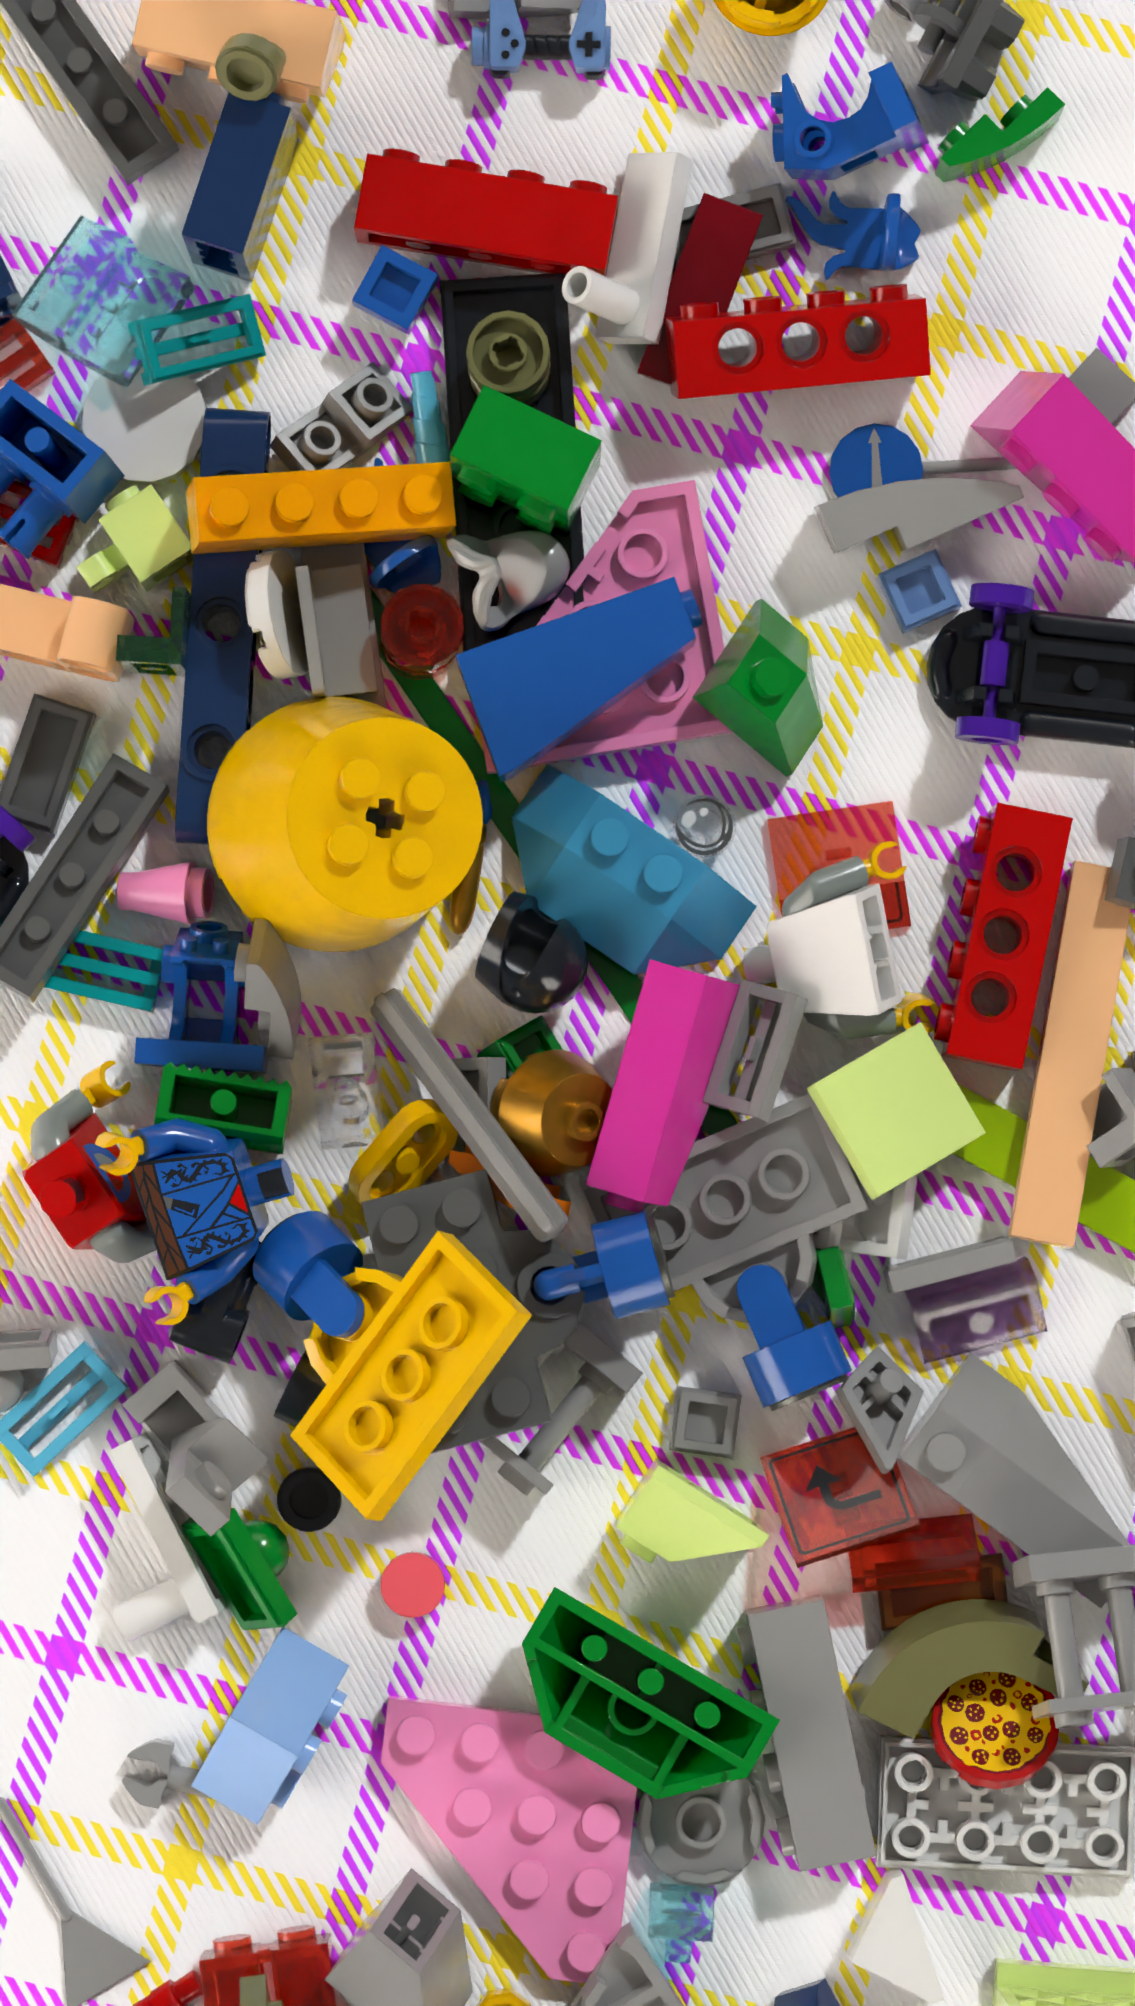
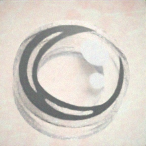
[672,795,736,860]

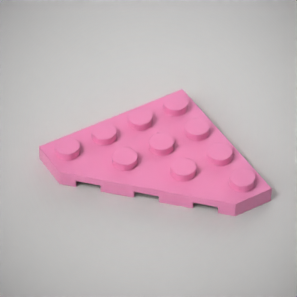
[479,480,734,774]
[381,1696,637,1983]

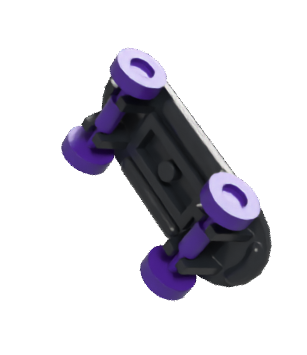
[926,583,1135,749]

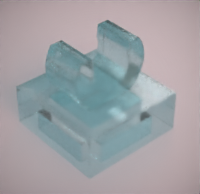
[648,1882,714,1964]

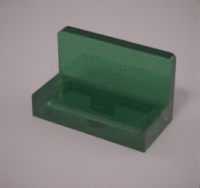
[116,587,191,677]

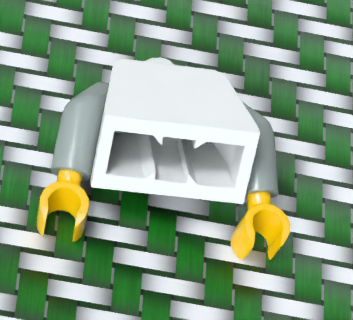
[743,841,934,1040]

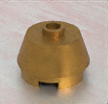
[490,1049,612,1177]

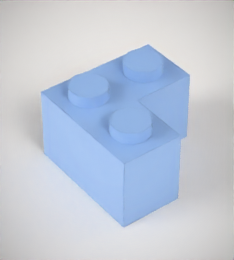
[191,1627,350,1825]

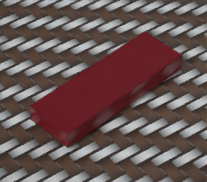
[637,193,763,386]

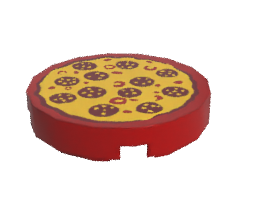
[930,1672,1059,1790]

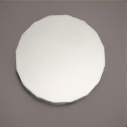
[82,358,206,486]
[245,549,309,680]

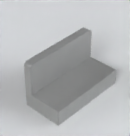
[295,564,379,698]

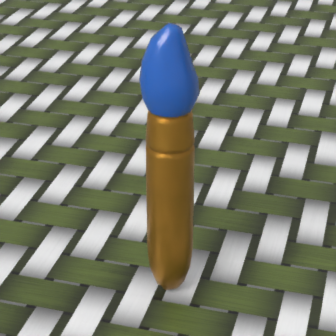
[450,779,492,935]

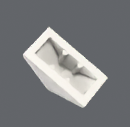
[846,1868,945,2004]

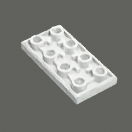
[875,1735,1135,1879]

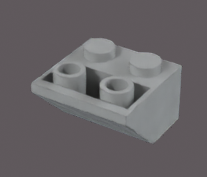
[325,1868,473,2006]

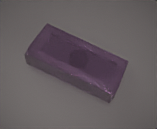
[905,1256,1048,1364]

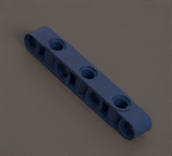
[175,408,271,845]

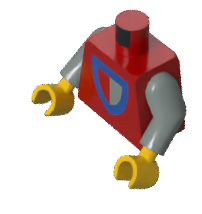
[22,1060,156,1263]

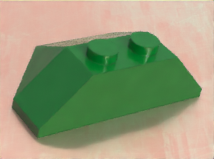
[522,1587,780,1799]

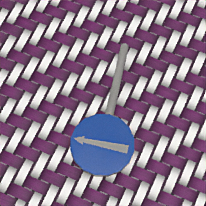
[829,423,1017,498]

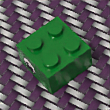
[450,385,602,534]

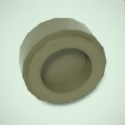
[215,33,286,101]

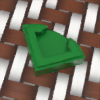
[816,1246,855,1329]

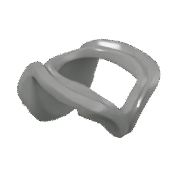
[447,530,570,632]

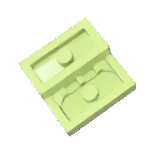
[806,1022,986,1200]

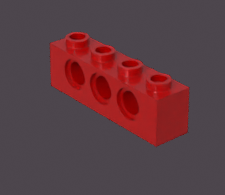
[665,284,931,399]
[933,802,1073,1072]

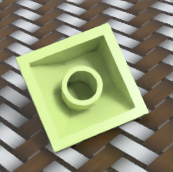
[615,1458,770,1564]

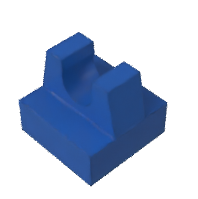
[352,245,439,335]

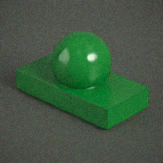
[181,1508,298,1630]

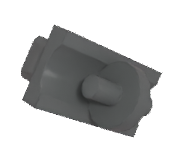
[912,0,1025,102]

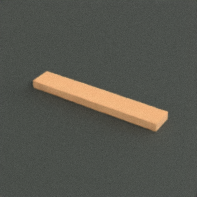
[1007,860,1131,1249]

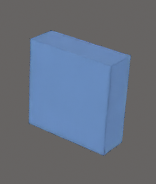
[877,549,962,634]

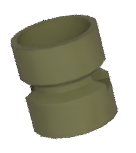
[466,310,550,406]

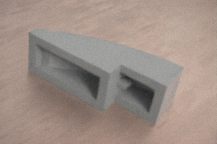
[813,478,1024,554]

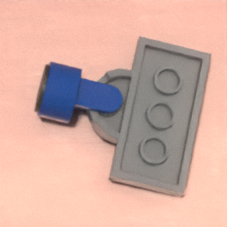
[583,1093,871,1411]

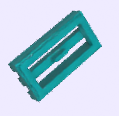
[127,294,266,386]
[44,930,163,1013]

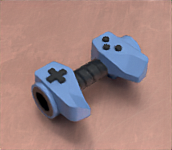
[472,0,611,80]

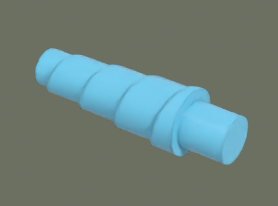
[410,371,451,464]

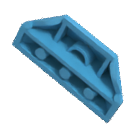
[511,764,757,975]

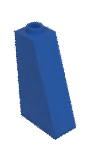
[455,577,703,783]

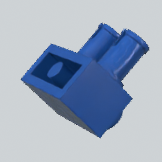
[0,379,125,559]

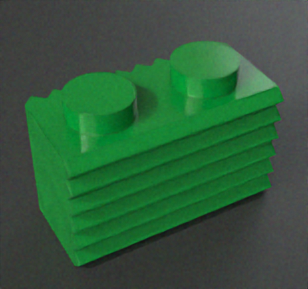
[154,1061,293,1154]

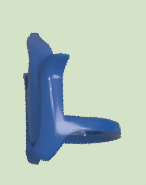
[785,191,921,281]
[364,458,442,599]

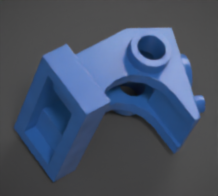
[771,61,929,180]
[134,921,268,1074]

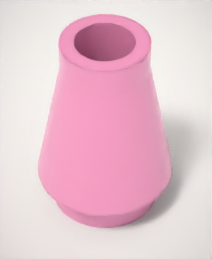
[116,861,215,925]

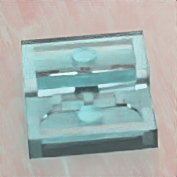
[12,215,195,388]

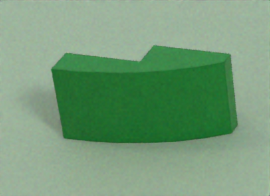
[935,87,1066,182]

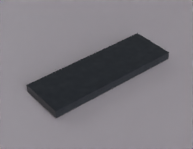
[440,273,584,652]

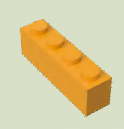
[186,462,456,554]

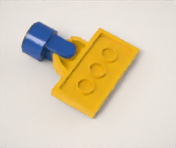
[253,1211,532,1521]

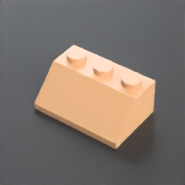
[132,0,346,103]

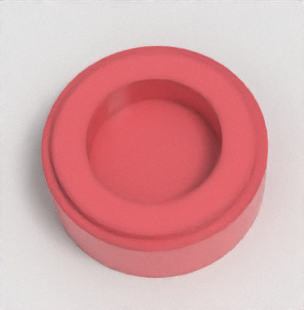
[381,1551,445,1618]

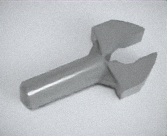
[122,1738,212,1809]

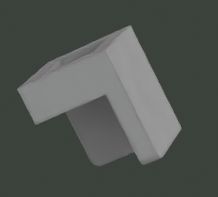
[1086,1068,1135,1168]
[122,1360,227,1451]

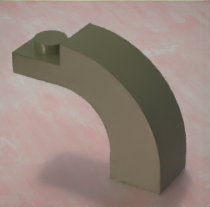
[850,1599,1089,1739]

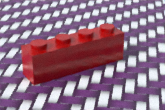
[354,148,618,277]

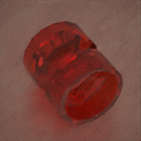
[380,584,464,680]

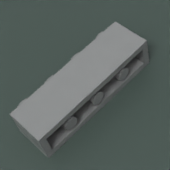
[736,1594,877,1872]

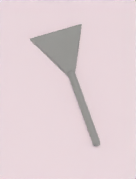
[0,1797,151,2006]

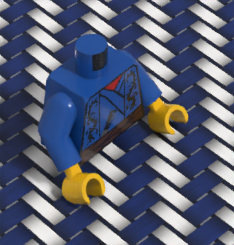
[95,1118,295,1325]

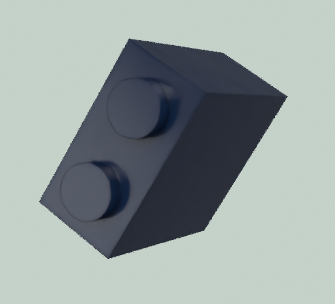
[181,92,299,282]

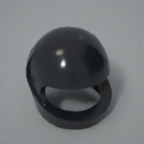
[475,891,589,1014]

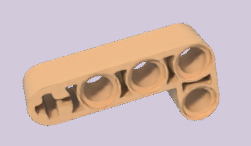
[0,584,135,682]

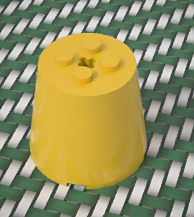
[207,697,483,952]

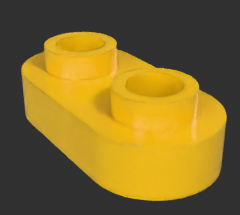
[348,1099,458,1206]

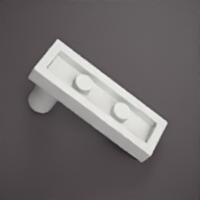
[562,152,693,344]
[109,1432,228,1642]

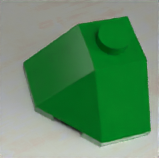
[692,598,823,777]

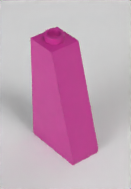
[586,959,740,1213]

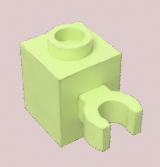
[76,484,194,594]

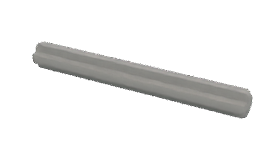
[370,988,568,1242]

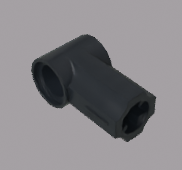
[169,1241,261,1364]

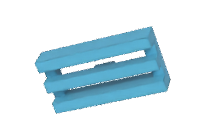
[0,1341,130,1477]

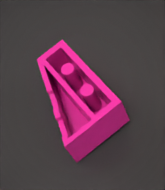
[970,371,1135,563]

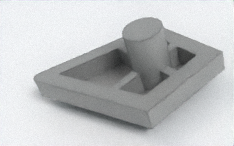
[835,1346,924,1474]

